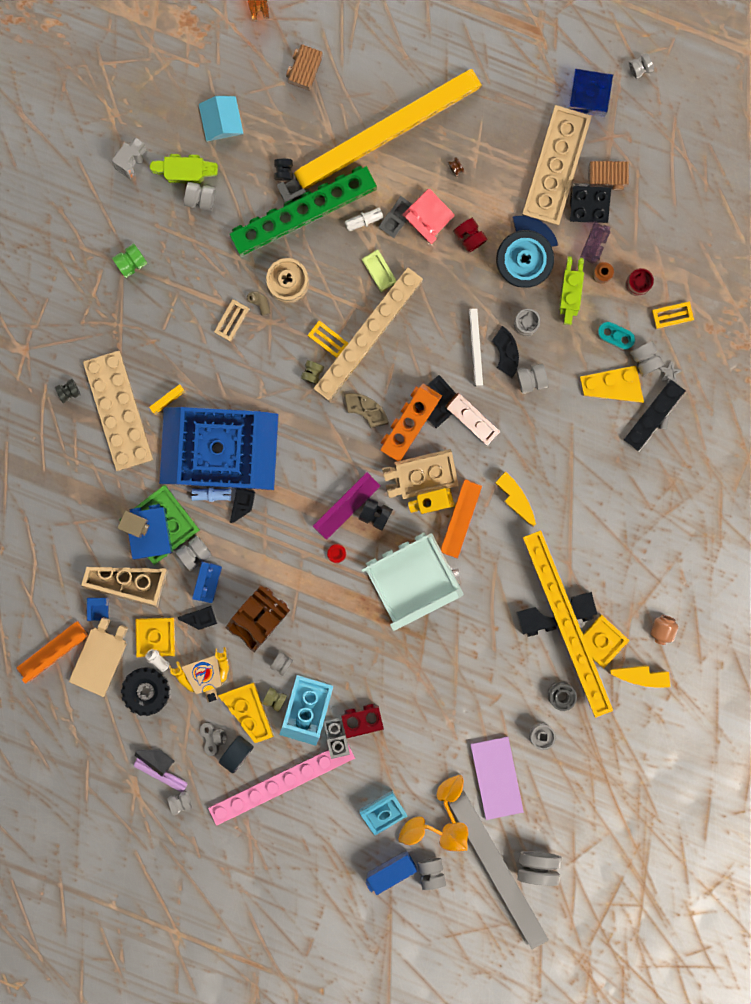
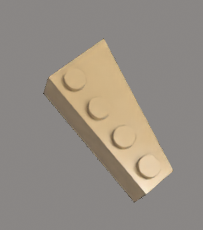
[81,567,168,608]

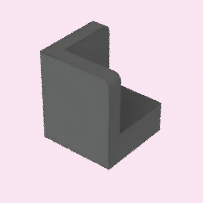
[277,179,306,203]

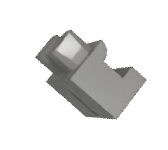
[112,138,146,180]

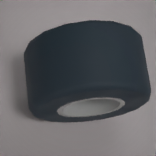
[219,736,254,773]

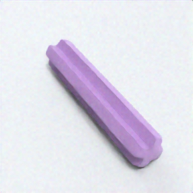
[134,758,187,792]

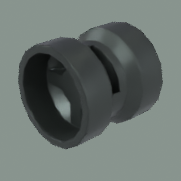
[55,379,81,404]

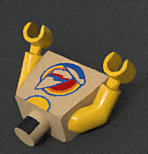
[169,647,229,702]

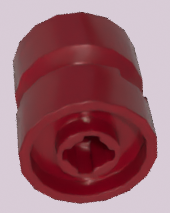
[453,217,488,253]
[626,268,654,296]

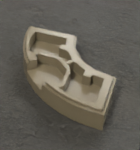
[344,393,389,428]

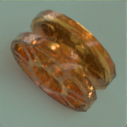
[248,0,270,22]

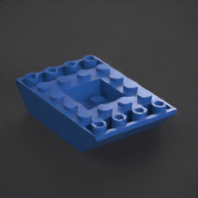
[159,407,279,490]

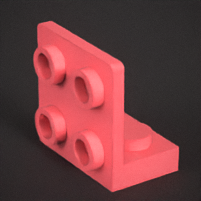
[402,189,455,244]

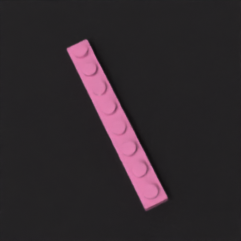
[208,744,355,826]

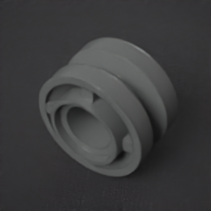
[548,682,577,711]

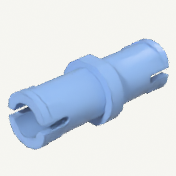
[192,488,231,502]

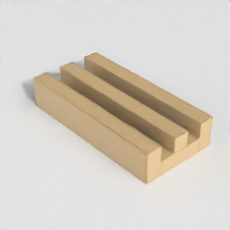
[214,299,250,342]

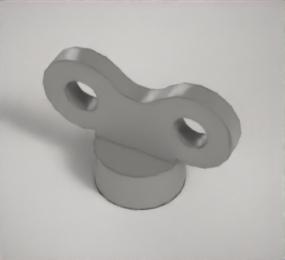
[200,723,227,756]

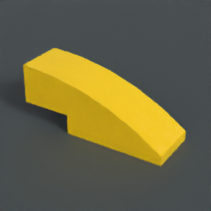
[494,471,536,527]
[608,665,671,688]

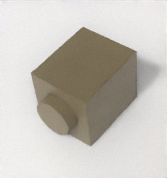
[118,510,150,538]

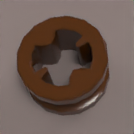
[448,157,465,177]

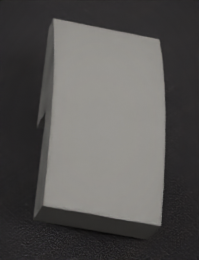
[323,718,350,759]

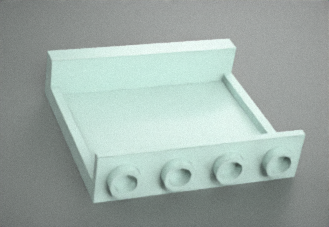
[362,532,464,631]

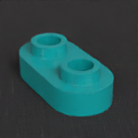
[598,322,635,350]

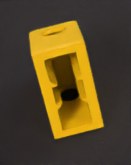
[408,488,455,514]

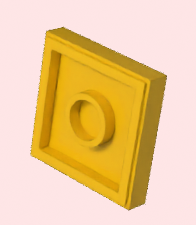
[583,615,630,669]
[135,618,175,657]

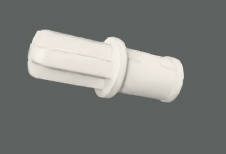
[345,207,384,231]

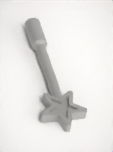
[659,361,682,430]

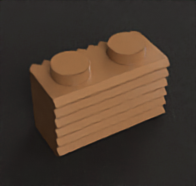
[286,44,323,91]
[589,161,629,191]

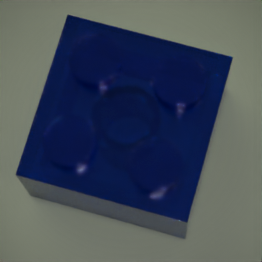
[568,69,613,117]

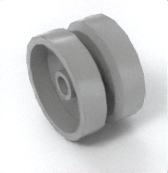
[517,851,562,886]

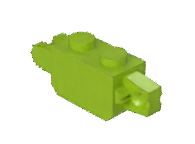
[149,154,218,184]
[559,256,584,326]

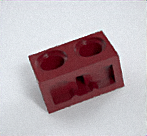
[341,703,384,739]

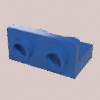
[192,562,222,603]

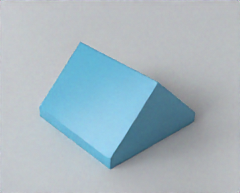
[199,96,244,142]
[359,790,408,835]

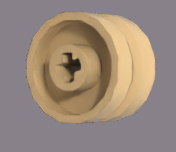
[266,258,309,303]

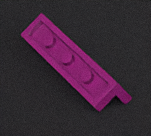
[313,472,381,540]

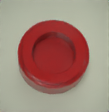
[327,544,346,563]

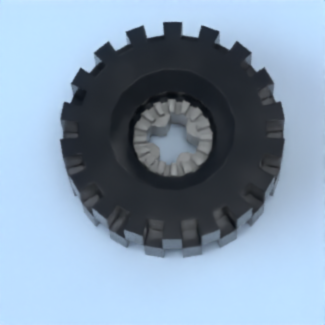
[121,667,171,716]

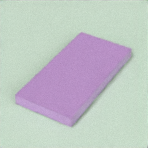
[470,736,524,820]

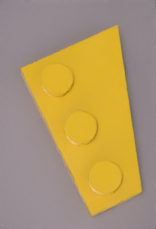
[580,366,644,403]
[218,682,274,743]

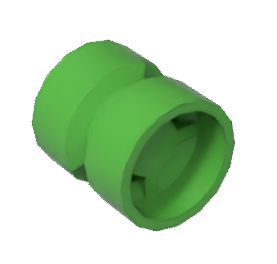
[112,243,148,278]

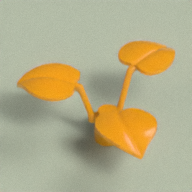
[398,775,468,851]

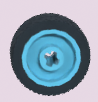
[496,230,554,288]

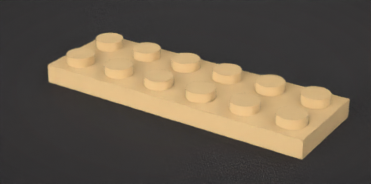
[522,105,592,226]
[83,351,154,472]

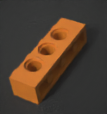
[380,384,442,461]

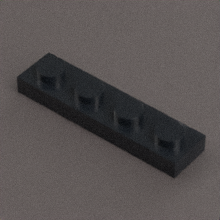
[624,379,686,452]

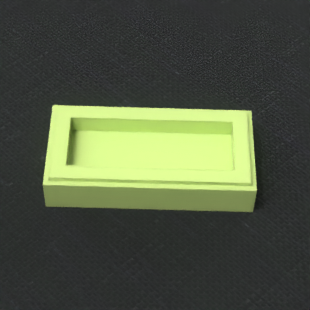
[362,250,397,292]

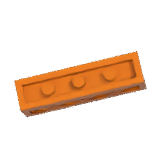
[440,479,482,559]
[16,621,89,684]

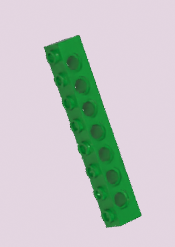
[230,166,377,257]

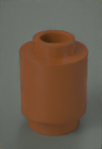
[593,262,614,284]

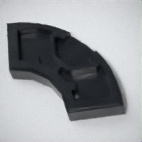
[491,325,519,379]

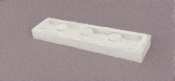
[469,309,483,387]

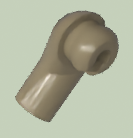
[247,291,271,316]

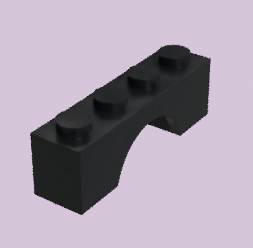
[516,592,598,637]

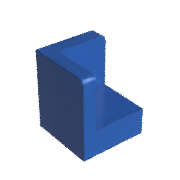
[87,598,109,621]

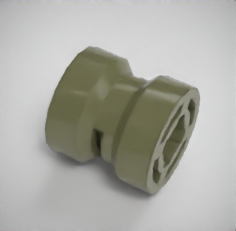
[300,360,324,385]
[262,687,287,712]

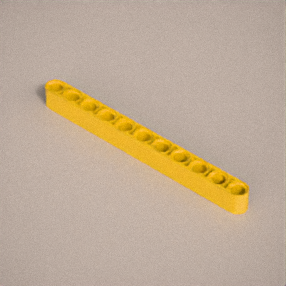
[293,69,482,190]

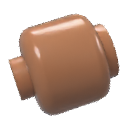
[650,615,678,645]

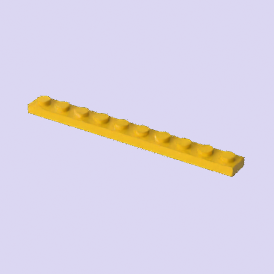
[522,530,613,718]

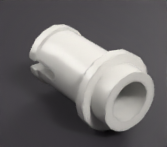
[145,649,170,672]

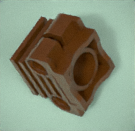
[225,585,290,653]

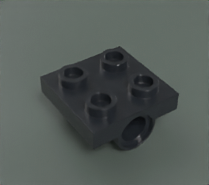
[570,183,612,223]
[411,375,456,429]

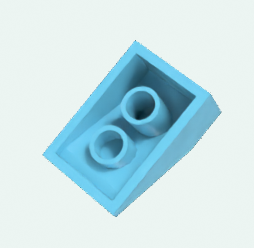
[279,675,333,746]

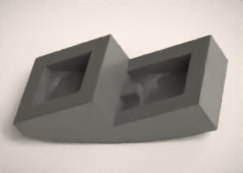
[379,196,412,238]

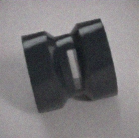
[274,158,293,181]

